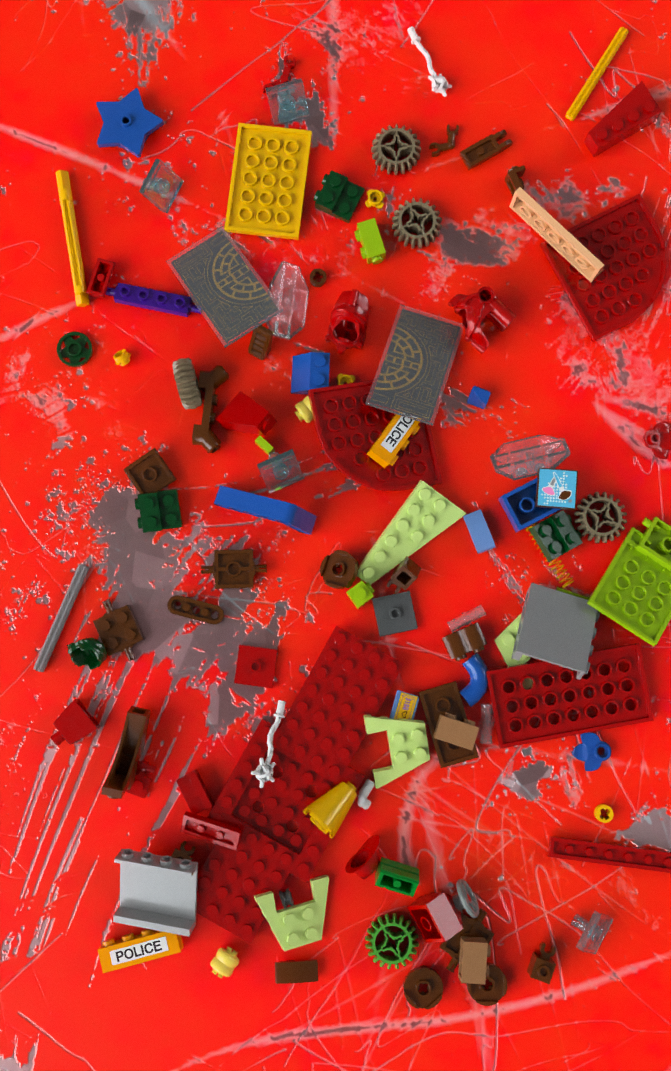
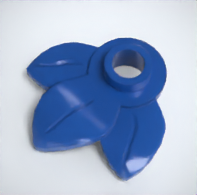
[572,732,611,771]

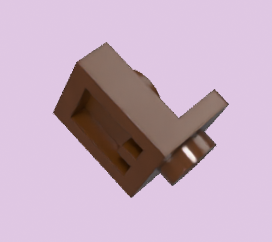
[505,165,526,196]

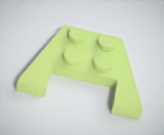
[494,613,533,689]
[363,715,430,789]
[254,875,329,951]

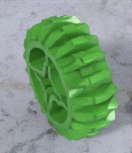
[365,913,419,969]

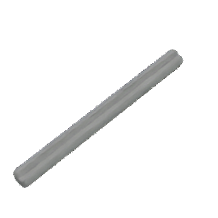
[33,564,89,672]

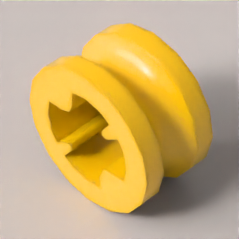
[594,804,614,823]

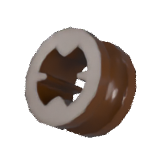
[310,269,326,287]

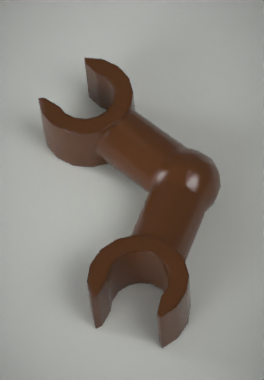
[429,124,459,157]

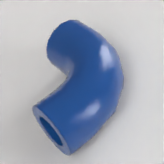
[459,653,488,707]

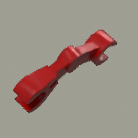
[263,55,296,99]

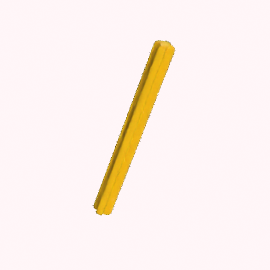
[565,27,629,121]

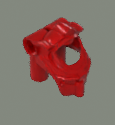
[448,286,516,354]
[325,289,372,354]

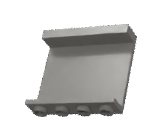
[512,583,600,680]
[113,849,198,937]

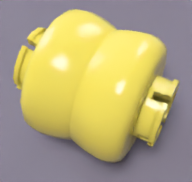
[294,395,313,423]
[210,946,240,978]

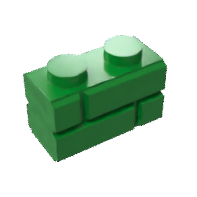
[375,857,419,897]

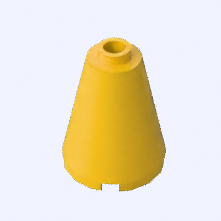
[303,781,357,838]

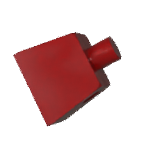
[51,699,101,746]

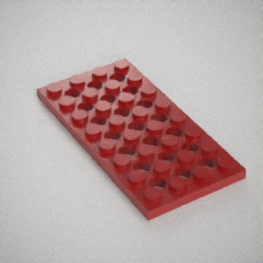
[486,643,654,749]

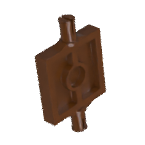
[201,549,267,589]
[93,599,145,662]
[439,908,494,973]

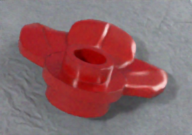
[643,422,671,459]

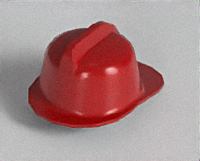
[345,835,380,879]

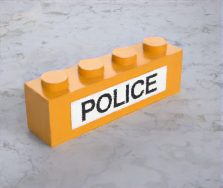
[367,412,425,468]
[97,929,183,973]

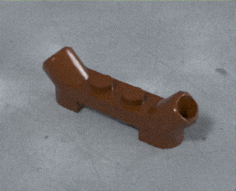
[192,366,229,453]

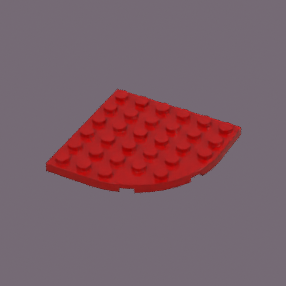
[540,194,667,342]
[308,379,443,491]

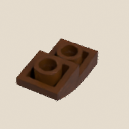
[275,959,318,984]

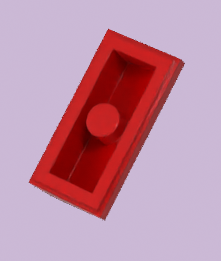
[86,258,116,298]

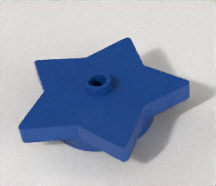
[96,88,164,158]

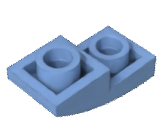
[463,509,496,554]

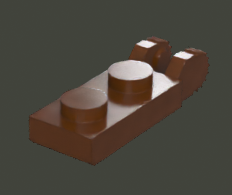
[460,130,513,170]

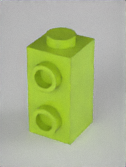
[354,218,386,264]
[346,581,374,609]

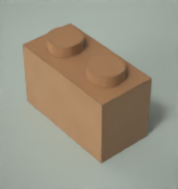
[433,712,479,750]
[458,936,491,984]

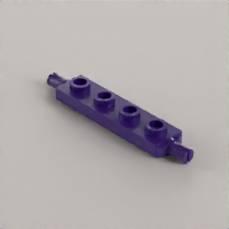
[106,283,203,317]

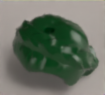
[67,638,107,670]

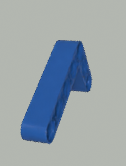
[214,486,317,535]

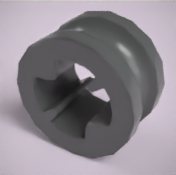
[279,888,294,908]

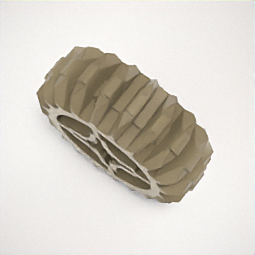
[371,124,421,176]
[392,197,442,249]
[172,358,202,410]
[574,492,627,543]

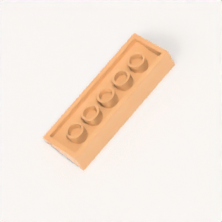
[509,187,604,282]

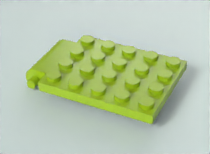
[587,517,671,647]

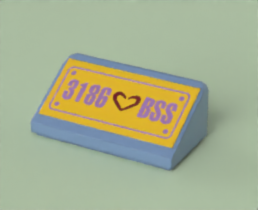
[389,690,419,719]

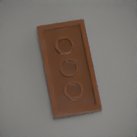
[418,681,479,768]

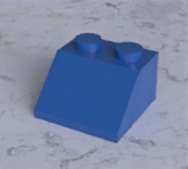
[291,352,330,394]

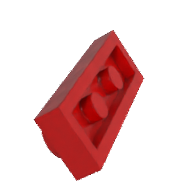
[180,811,242,850]

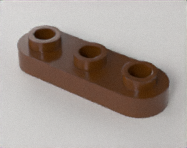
[167,595,225,625]

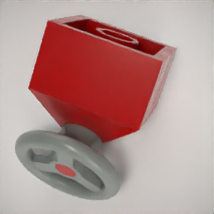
[407,879,479,943]

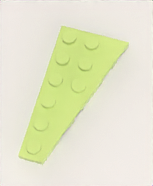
[357,480,467,585]

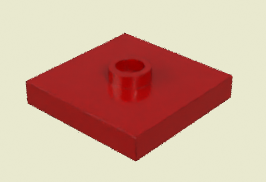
[234,645,278,688]

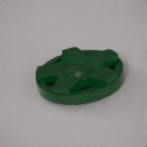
[57,332,93,367]

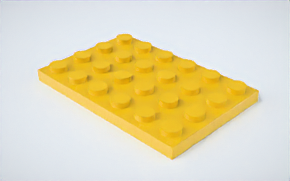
[224,123,312,240]

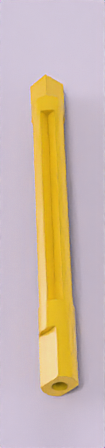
[55,170,89,307]

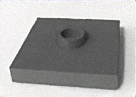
[372,591,418,637]

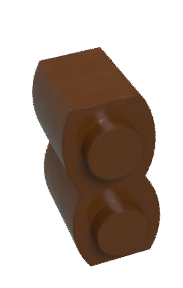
[442,622,487,661]

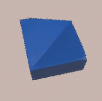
[467,386,491,409]

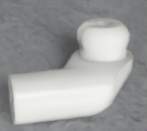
[357,779,375,810]

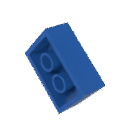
[498,478,562,533]

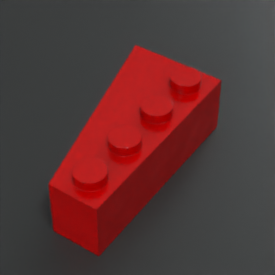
[584,81,662,157]

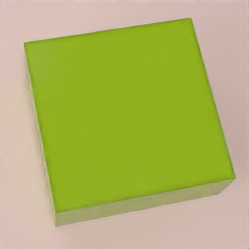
[255,435,275,456]

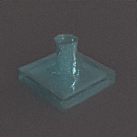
[265,78,309,125]
[139,159,184,213]
[257,449,304,494]
[571,911,614,954]

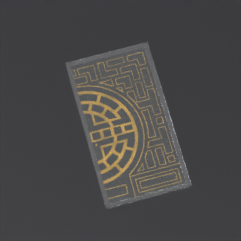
[166,226,284,348]
[366,304,464,426]

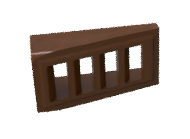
[248,324,273,360]

